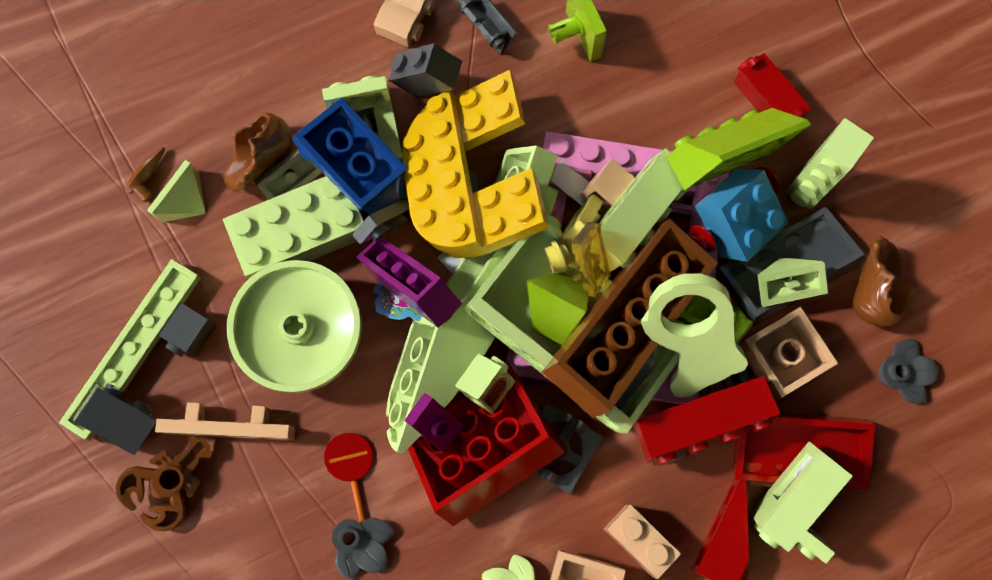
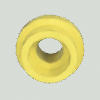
[544,240,571,273]

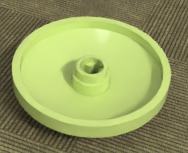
[227,260,362,393]

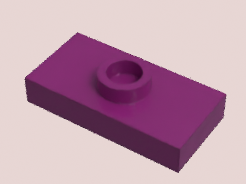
[404,393,464,453]

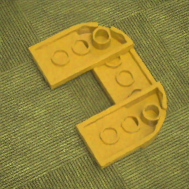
[402,70,549,258]

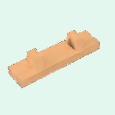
[155,402,295,441]

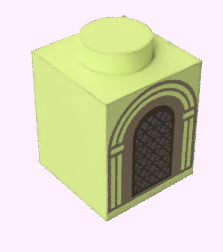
[455,353,516,414]

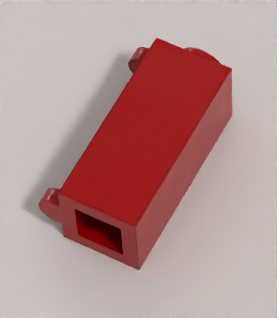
[734,53,812,119]

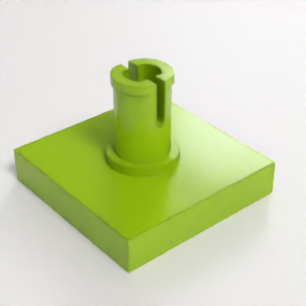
[548,0,607,62]

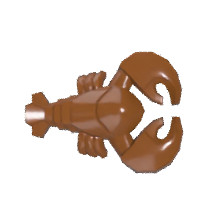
[115,435,213,531]

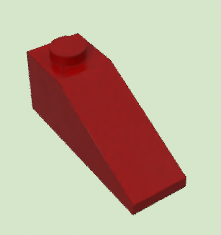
[691,479,749,580]

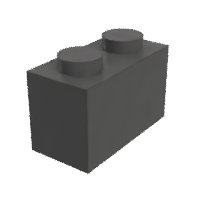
[388,43,462,97]
[74,383,156,455]

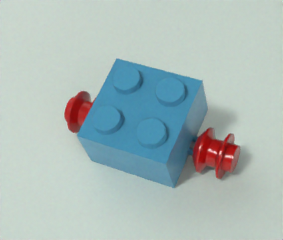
[687,167,789,262]

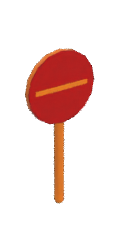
[324,433,373,523]

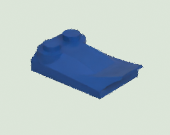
[292,97,407,214]

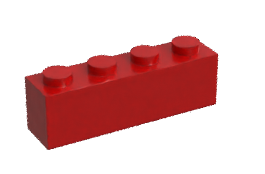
[633,376,781,466]

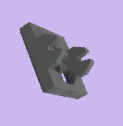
[535,403,603,494]

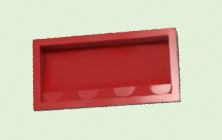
[734,413,876,490]

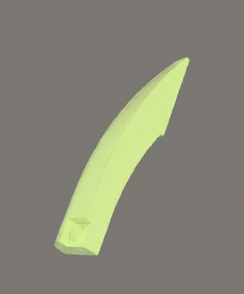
[386,145,558,454]

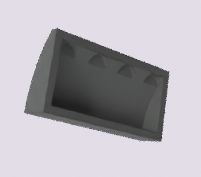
[718,206,865,327]

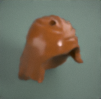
[222,112,294,192]
[853,236,918,327]

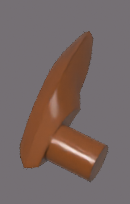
[125,147,166,203]

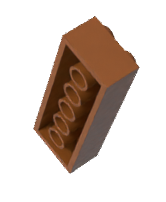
[542,219,718,418]

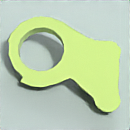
[641,274,748,398]

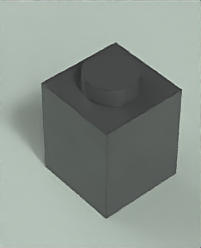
[159,303,216,357]

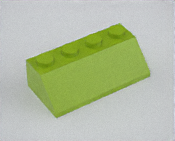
[666,108,811,191]

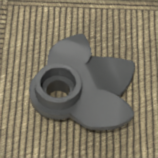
[878,339,940,404]
[332,518,395,580]

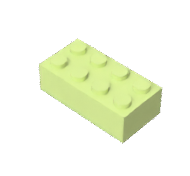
[222,176,364,279]

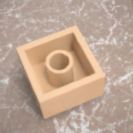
[740,307,838,400]

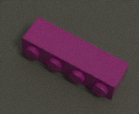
[356,238,462,328]

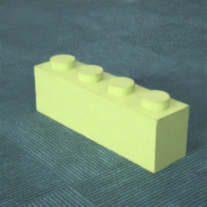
[785,118,874,209]
[580,148,687,272]

